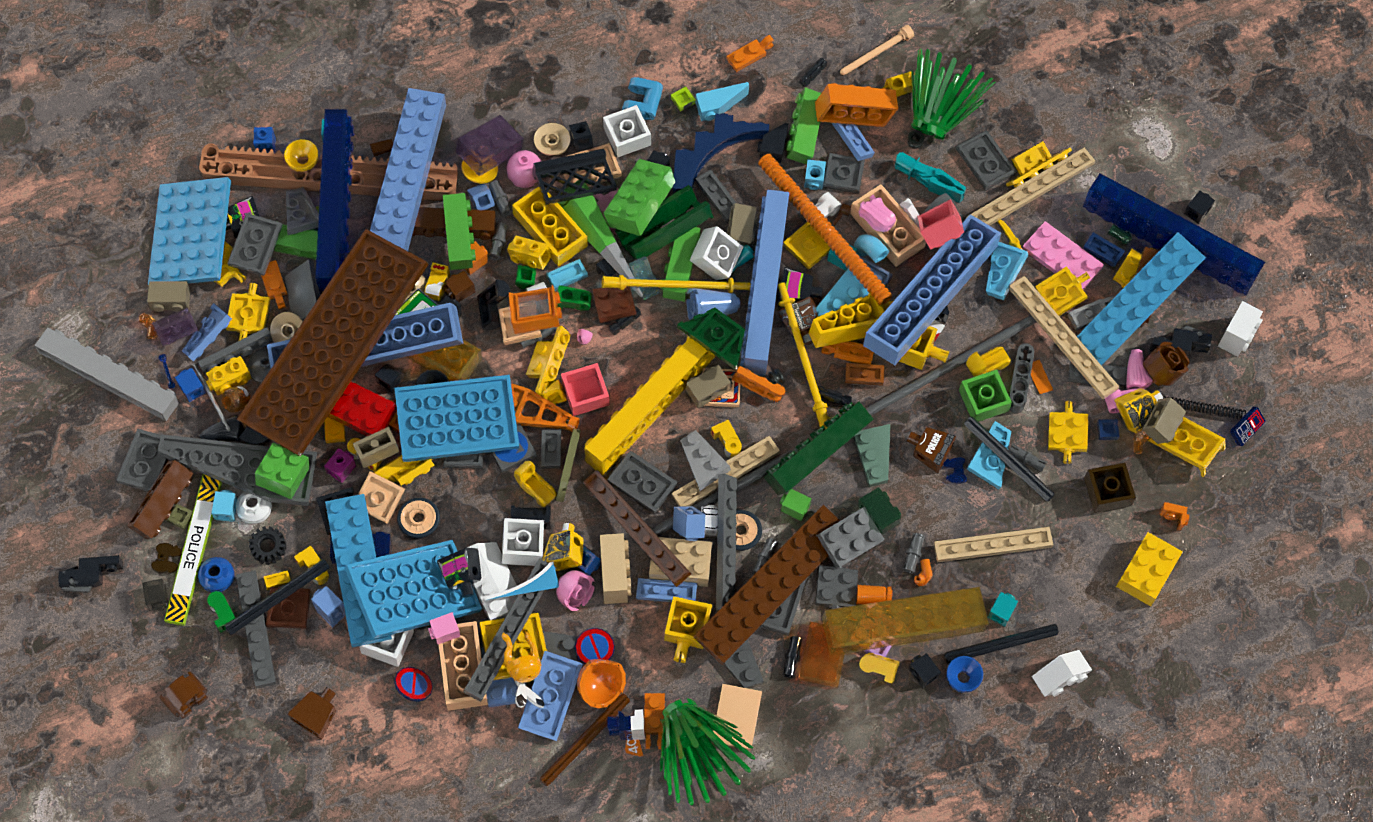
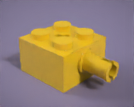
[899,326,950,370]
[664,596,712,663]

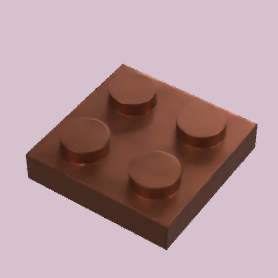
[592,287,636,323]

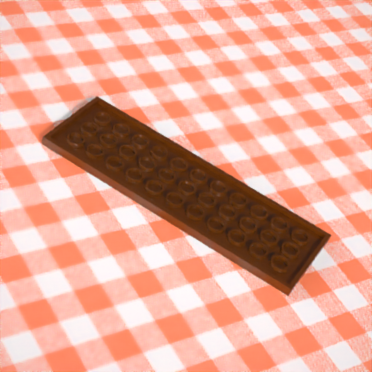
[237,229,429,457]

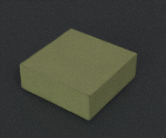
[167,504,193,530]

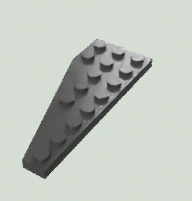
[158,434,317,506]

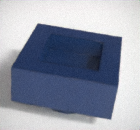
[1097,419,1119,440]

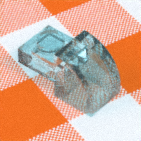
[629,256,661,300]

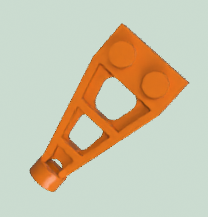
[511,384,580,432]

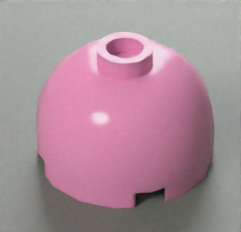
[506,150,542,188]
[556,570,595,611]

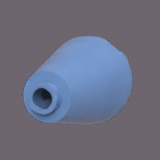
[686,288,740,320]

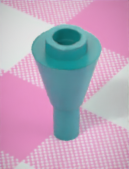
[732,245,754,272]

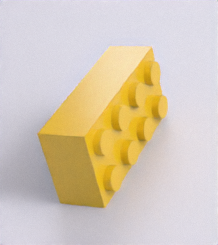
[512,187,588,267]

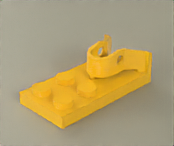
[1138,417,1226,477]

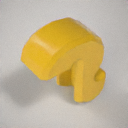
[966,346,1011,377]
[514,461,557,507]

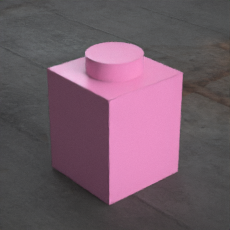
[428,612,460,644]

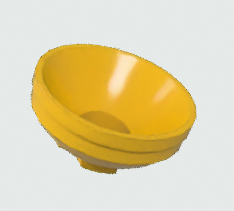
[284,139,319,172]

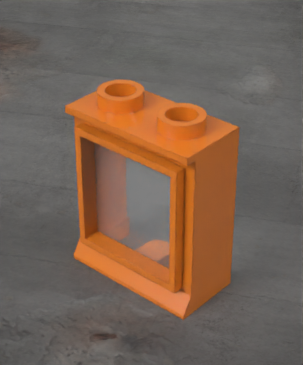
[509,285,562,334]

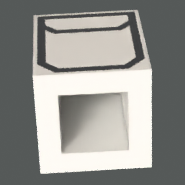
[701,505,718,537]

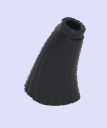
[199,414,244,441]

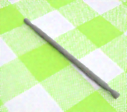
[193,363,231,431]

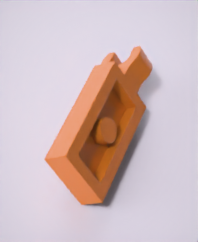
[727,35,774,73]
[261,260,287,309]
[821,341,874,364]

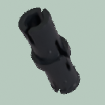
[783,636,803,678]

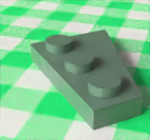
[854,424,890,487]

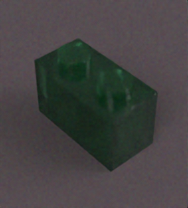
[858,487,901,535]

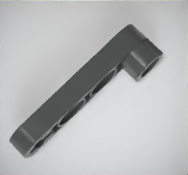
[1009,343,1035,413]

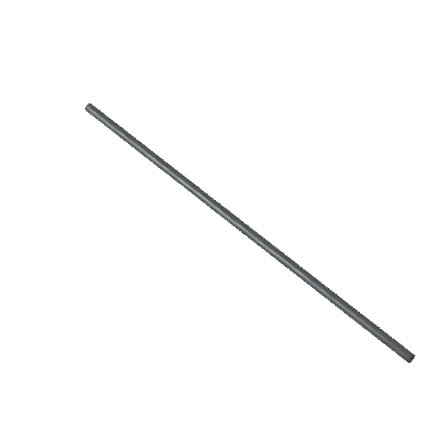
[651,315,1037,536]

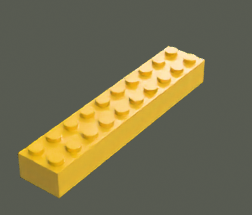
[585,336,716,476]

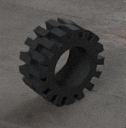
[249,526,287,565]

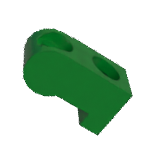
[558,285,592,311]
[207,591,235,633]

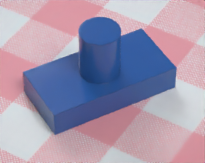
[578,544,601,575]

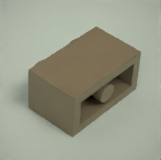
[727,203,758,246]
[147,281,190,312]
[686,365,731,409]
[1142,397,1186,444]
[353,427,399,468]

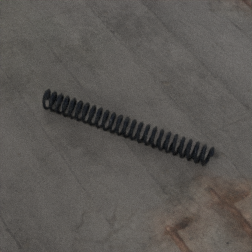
[1163,396,1247,421]

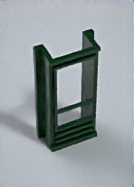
[615,185,714,264]

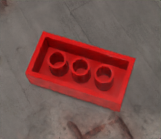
[327,381,397,437]

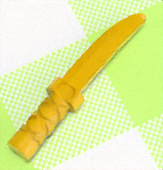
[997,220,1023,250]

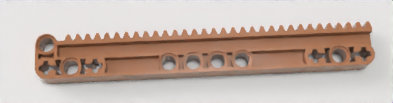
[199,143,459,201]

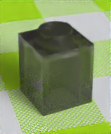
[142,578,169,612]

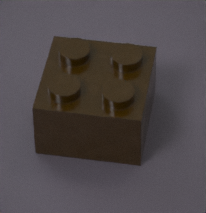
[1084,462,1136,513]

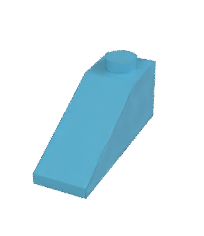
[696,82,749,121]

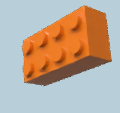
[815,83,898,127]

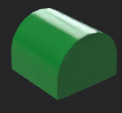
[515,265,536,289]

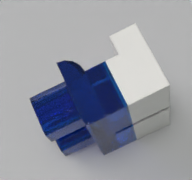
[607,709,645,740]

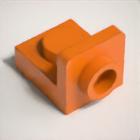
[1159,502,1189,531]

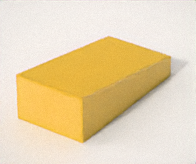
[263,570,291,590]

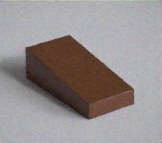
[370,139,393,157]

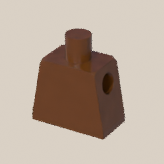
[288,687,336,740]

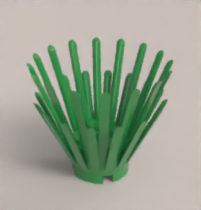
[911,48,996,140]
[660,699,755,806]

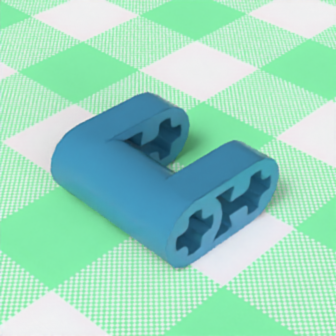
[622,77,663,120]

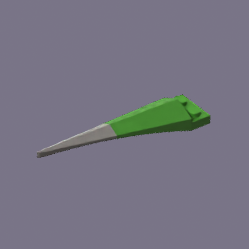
[558,180,643,297]

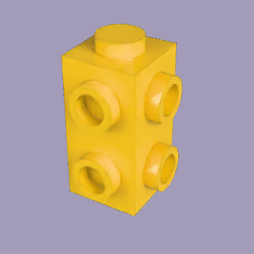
[507,235,552,270]
[206,356,252,396]

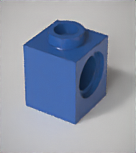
[253,127,276,154]
[175,368,206,403]

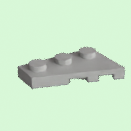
[680,430,731,491]

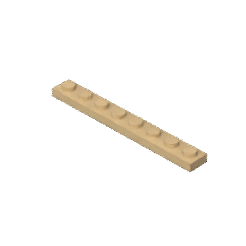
[965,147,1095,226]
[1009,276,1119,399]

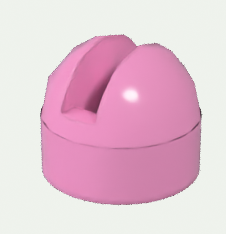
[577,329,593,344]

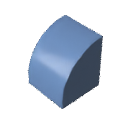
[467,184,495,210]

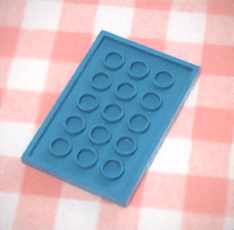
[148,177,231,285]
[394,375,519,462]
[344,540,482,639]

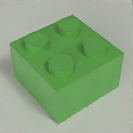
[959,370,1012,422]
[255,443,309,499]

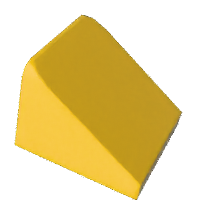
[542,379,567,405]

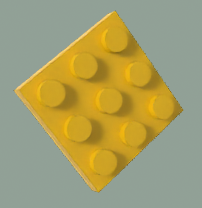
[479,613,547,680]

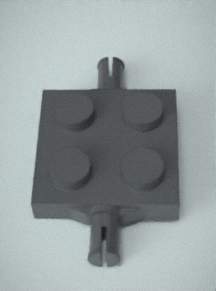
[815,565,858,621]

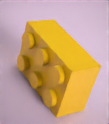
[1116,532,1183,606]

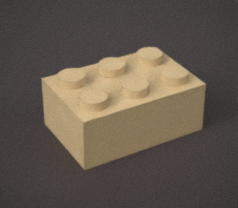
[600,533,631,604]
[649,537,712,587]

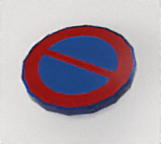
[575,628,615,664]
[394,667,433,702]

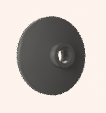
[247,348,271,383]

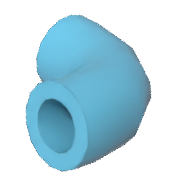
[853,234,889,263]

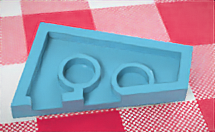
[986,242,1028,300]
[967,421,1011,489]

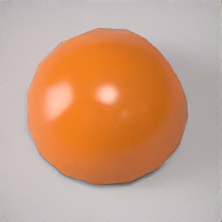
[577,659,626,708]

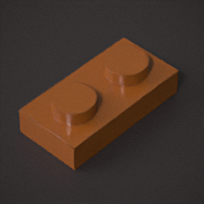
[845,363,884,386]

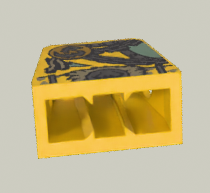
[1114,388,1163,434]
[542,523,584,571]

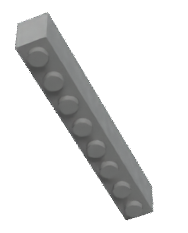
[34,327,179,421]

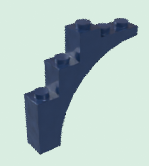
[673,113,769,194]

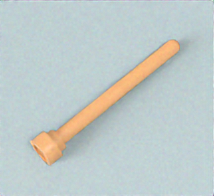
[840,25,914,76]

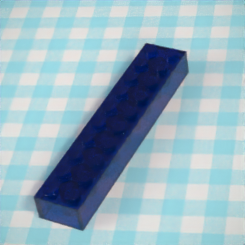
[315,109,355,294]
[1083,173,1265,296]

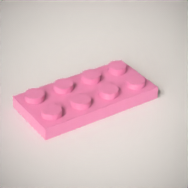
[1022,221,1104,290]

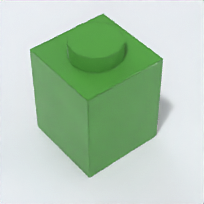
[780,489,812,521]

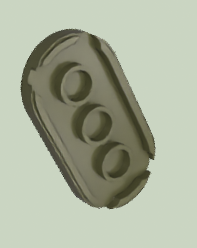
[556,428,581,502]

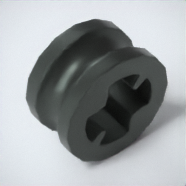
[907,130,924,149]
[768,368,785,385]

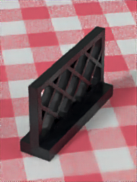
[533,149,617,205]

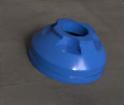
[198,557,235,592]
[946,656,983,693]

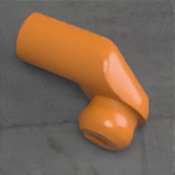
[914,559,933,586]

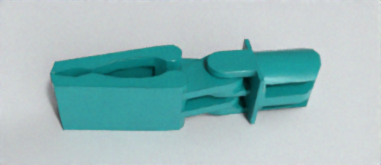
[895,152,966,203]

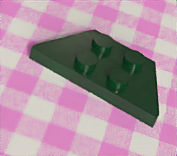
[677,308,745,370]

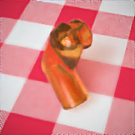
[138,313,158,340]
[1133,430,1151,454]

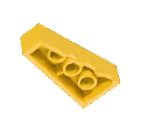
[808,293,885,348]

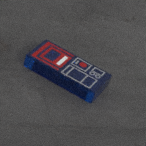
[1229,406,1266,446]

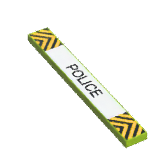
[164,474,222,626]

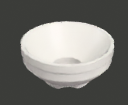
[236,492,272,524]

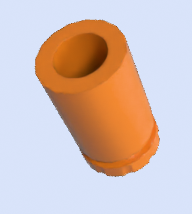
[856,585,892,607]

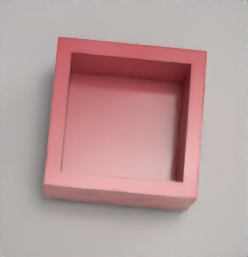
[917,199,964,250]
[561,363,610,416]

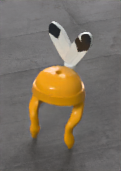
[502,632,544,708]

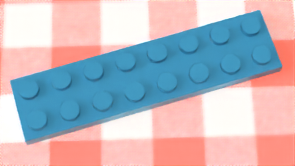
[1077,232,1206,366]
[325,494,392,648]

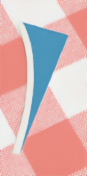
[484,562,559,600]

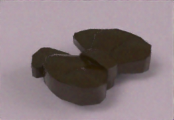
[151,543,182,574]

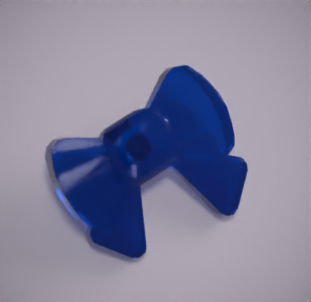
[943,457,967,484]

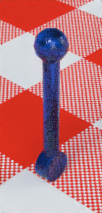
[159,354,175,389]

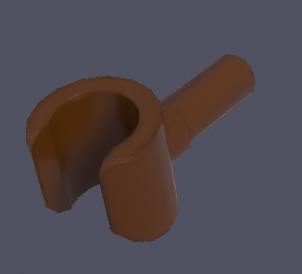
[831,204,851,226]

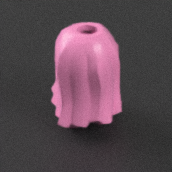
[859,195,896,232]

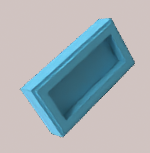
[546,259,588,291]

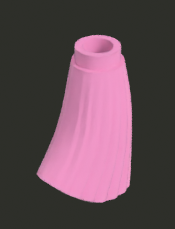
[1126,349,1153,390]

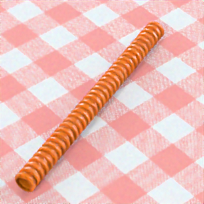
[758,154,892,305]

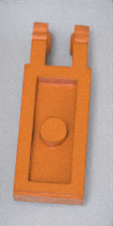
[732,366,786,402]
[644,693,665,749]

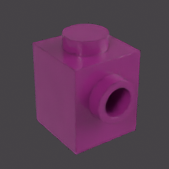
[324,448,356,483]

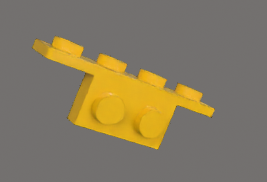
[1006,141,1072,188]
[526,326,571,398]
[373,455,434,486]

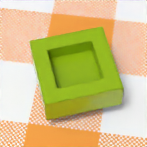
[671,87,696,111]

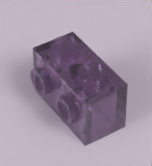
[152,308,198,346]

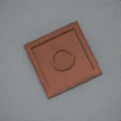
[266,587,311,629]

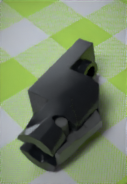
[1149,326,1212,357]
[58,555,123,593]

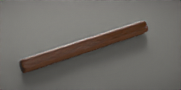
[540,693,630,786]

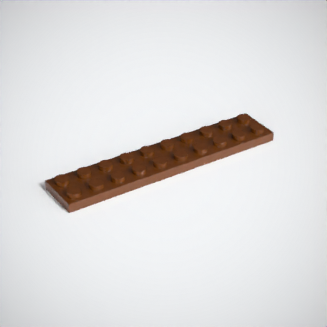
[693,504,840,665]

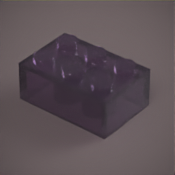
[456,115,524,176]

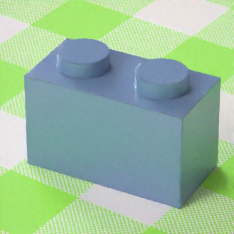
[673,506,705,541]
[311,586,346,628]

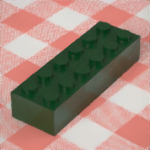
[764,401,874,495]

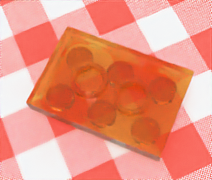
[798,621,849,688]

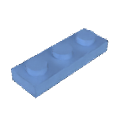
[832,123,875,161]
[636,578,697,602]

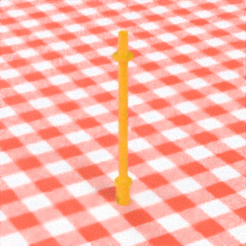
[602,275,751,293]
[778,283,829,427]

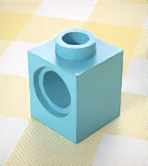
[804,160,826,190]
[212,490,237,522]

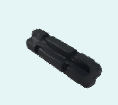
[799,58,827,87]
[609,306,641,335]
[817,385,852,406]

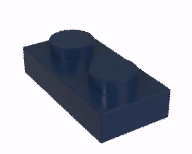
[1083,232,1125,268]

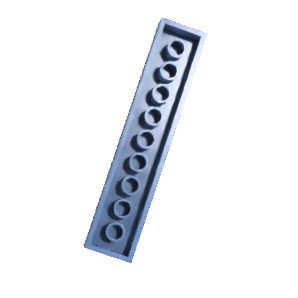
[370,88,446,251]
[740,190,789,376]
[863,214,1001,365]
[267,303,463,368]

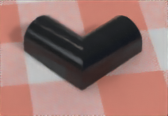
[477,279,510,330]

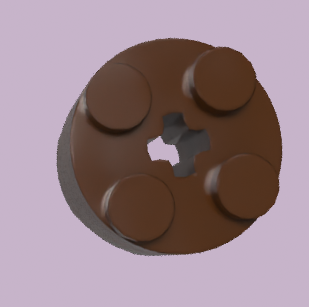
[1143,342,1190,386]
[159,671,208,719]

